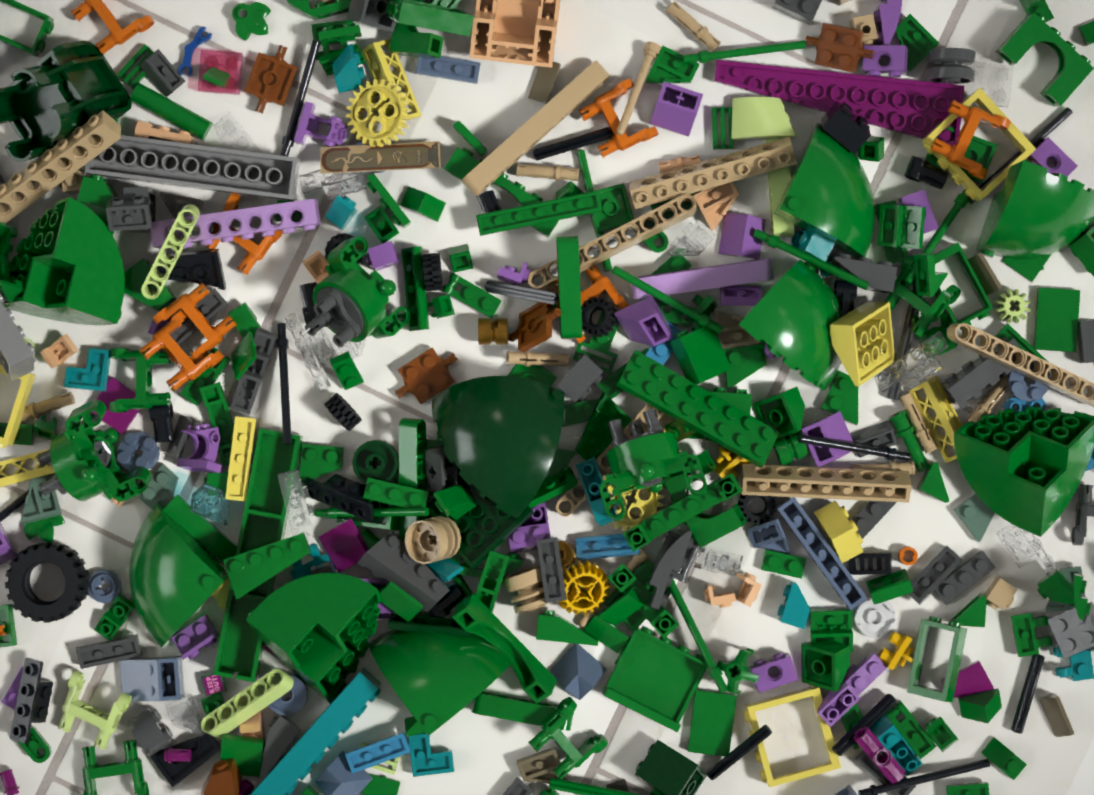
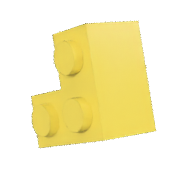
[814,500,864,563]

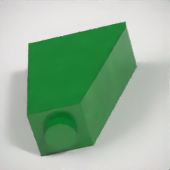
[124,258,177,311]

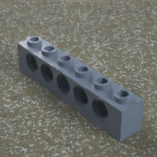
[775,497,867,610]

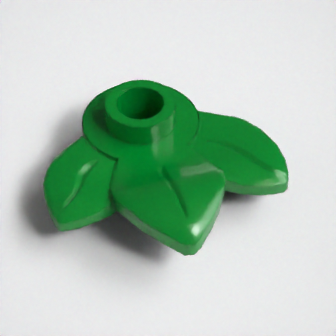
[232,2,271,41]
[24,515,65,542]

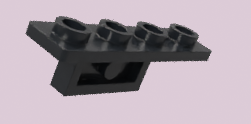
[304,474,374,522]
[10,658,53,743]

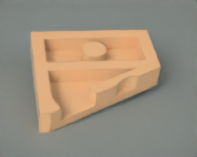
[693,182,739,231]

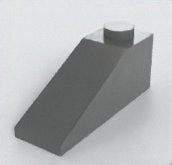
[259,715,301,781]

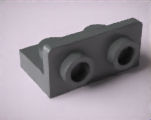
[106,195,152,231]

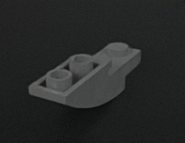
[647,531,694,610]

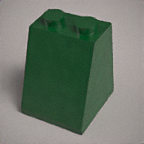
[635,740,707,795]

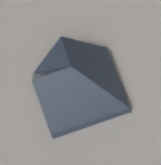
[550,644,607,700]
[315,750,373,795]

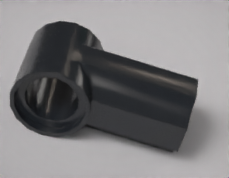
[904,156,949,190]
[477,190,501,214]
[834,280,857,316]
[299,282,317,324]
[148,400,174,443]
[425,583,466,618]

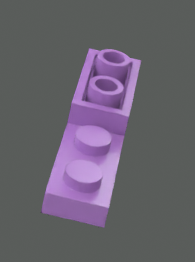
[874,0,902,45]
[817,652,887,728]

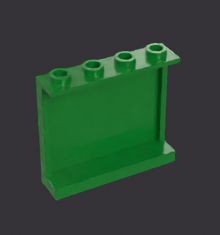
[602,626,707,733]

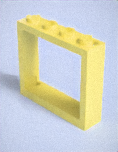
[921,88,1036,201]
[0,363,36,448]
[744,686,841,788]

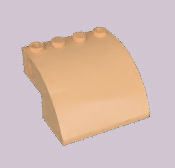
[469,0,561,68]

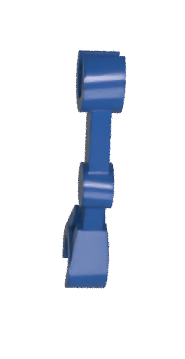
[178,27,212,77]

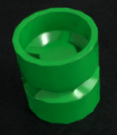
[773,431,809,465]

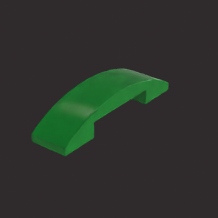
[199,382,234,466]

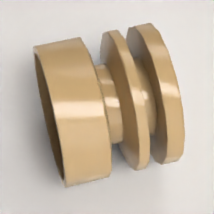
[405,515,461,564]
[503,565,547,613]

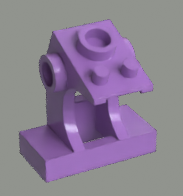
[294,101,348,147]
[177,423,222,473]

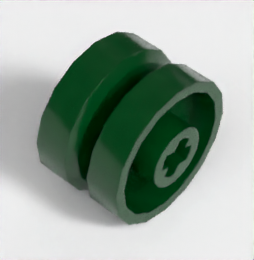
[352,440,399,484]

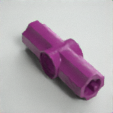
[853,726,905,784]

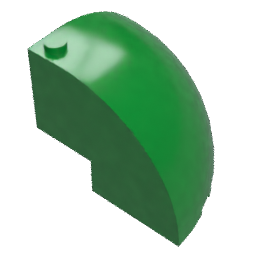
[774,123,875,259]
[976,160,1094,260]
[2,197,125,325]
[739,260,843,390]
[954,407,1094,537]
[129,502,228,648]
[246,573,381,704]
[369,630,511,735]

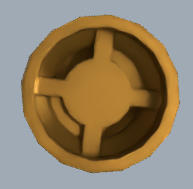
[478,318,508,345]
[559,541,576,569]

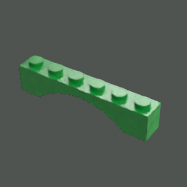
[444,147,560,238]
[452,593,557,704]

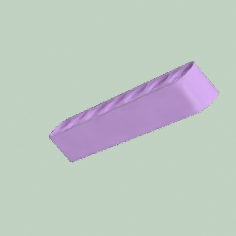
[631,258,774,299]

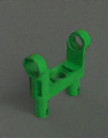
[884,254,961,337]
[109,348,171,413]
[528,697,608,780]
[82,739,149,795]

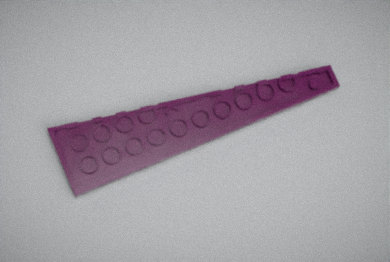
[714,60,964,146]

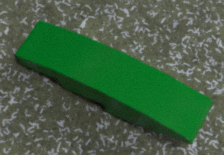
[163,494,237,563]
[476,551,510,613]

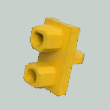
[714,447,751,478]
[878,631,914,671]

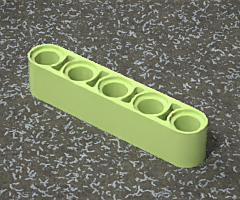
[766,138,794,237]
[141,204,200,299]
[201,669,294,738]

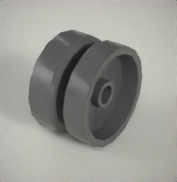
[928,48,976,84]

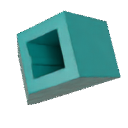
[332,44,365,93]
[325,195,358,230]
[791,230,835,262]
[777,581,811,629]

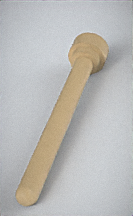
[617,41,662,135]
[578,548,650,627]

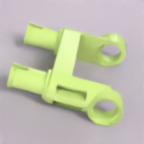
[57,670,132,750]

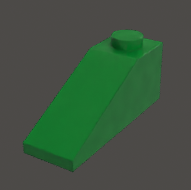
[536,610,598,646]

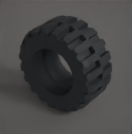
[5,542,89,623]

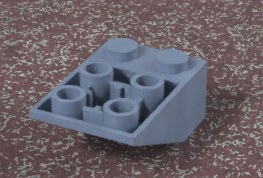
[119,655,185,701]

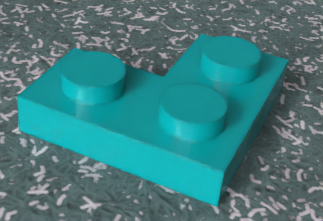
[64,348,111,392]
[408,732,455,777]

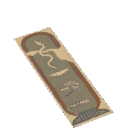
[320,141,441,174]

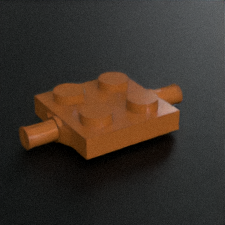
[805,22,875,73]
[244,45,298,114]
[508,302,561,352]
[395,347,458,404]

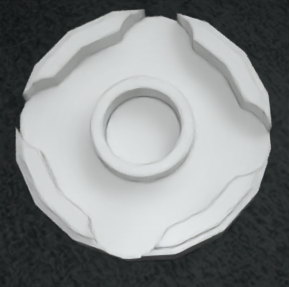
[854,597,896,638]

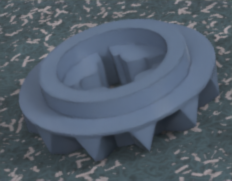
[88,570,121,603]

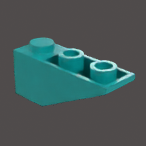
[575,457,618,526]
[870,714,923,776]

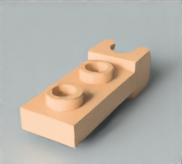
[134,121,195,144]

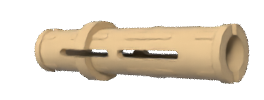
[666,1,721,52]
[516,163,579,181]
[506,350,569,367]
[966,374,1009,423]
[21,391,75,422]
[899,392,938,454]
[851,461,915,475]

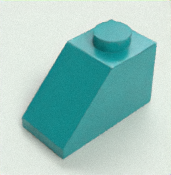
[425,558,464,584]

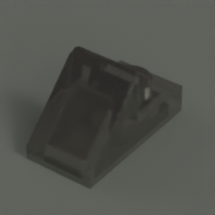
[159,192,204,218]

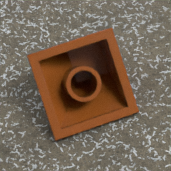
[201,758,243,795]

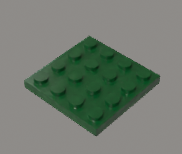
[426,474,535,570]

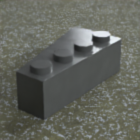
[942,336,1021,410]
[357,530,450,612]

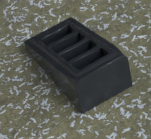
[849,552,893,575]

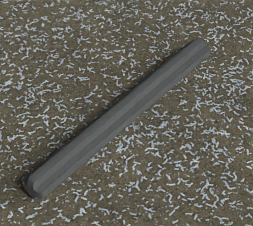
[887,279,923,400]

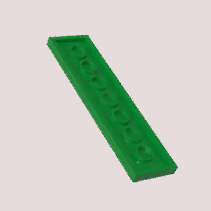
[616,350,779,468]

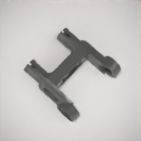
[1071,484,1094,546]

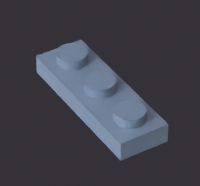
[416,56,481,84]

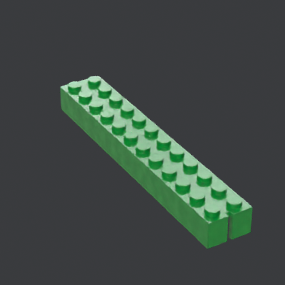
[213,428,303,682]

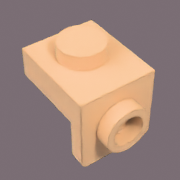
[302,250,329,284]
[40,334,79,368]
[735,572,762,607]
[704,584,736,608]

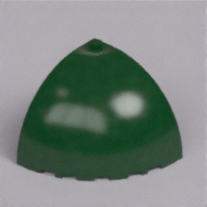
[432,376,564,518]

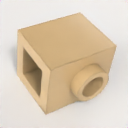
[850,14,878,47]
[59,169,87,194]
[984,576,1018,610]

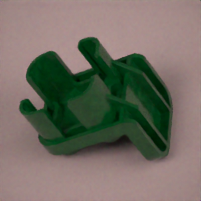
[0,41,132,162]

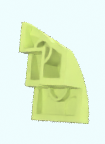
[731,97,797,140]

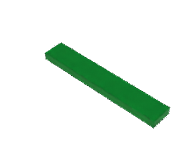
[476,190,603,236]

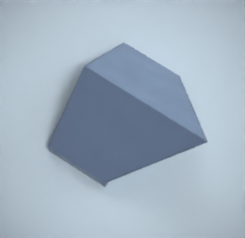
[746,517,791,555]

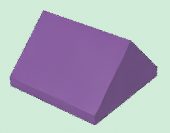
[718,213,766,260]

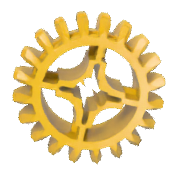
[558,560,610,615]

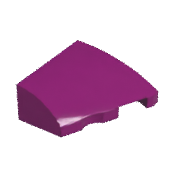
[941,660,994,698]

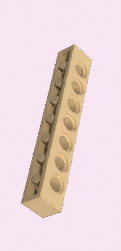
[0,110,121,224]
[629,137,797,209]
[741,464,912,503]

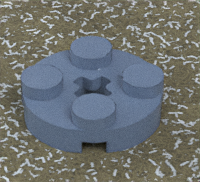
[1007,362,1050,401]
[117,432,160,472]
[269,674,308,715]

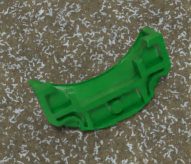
[0,222,24,303]

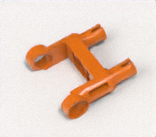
[71,0,155,55]
[578,78,659,158]
[930,100,1011,180]
[204,193,283,276]
[549,265,629,344]
[152,283,237,364]
[139,310,225,392]

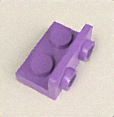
[497,262,530,286]
[171,614,220,660]

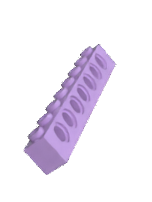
[150,199,321,251]

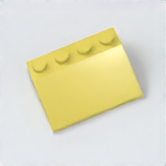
[830,301,895,387]

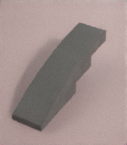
[230,327,277,415]

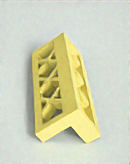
[361,39,422,121]
[908,375,963,463]
[225,416,256,501]
[0,449,55,487]

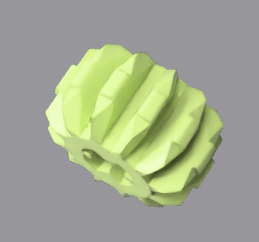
[995,289,1031,324]

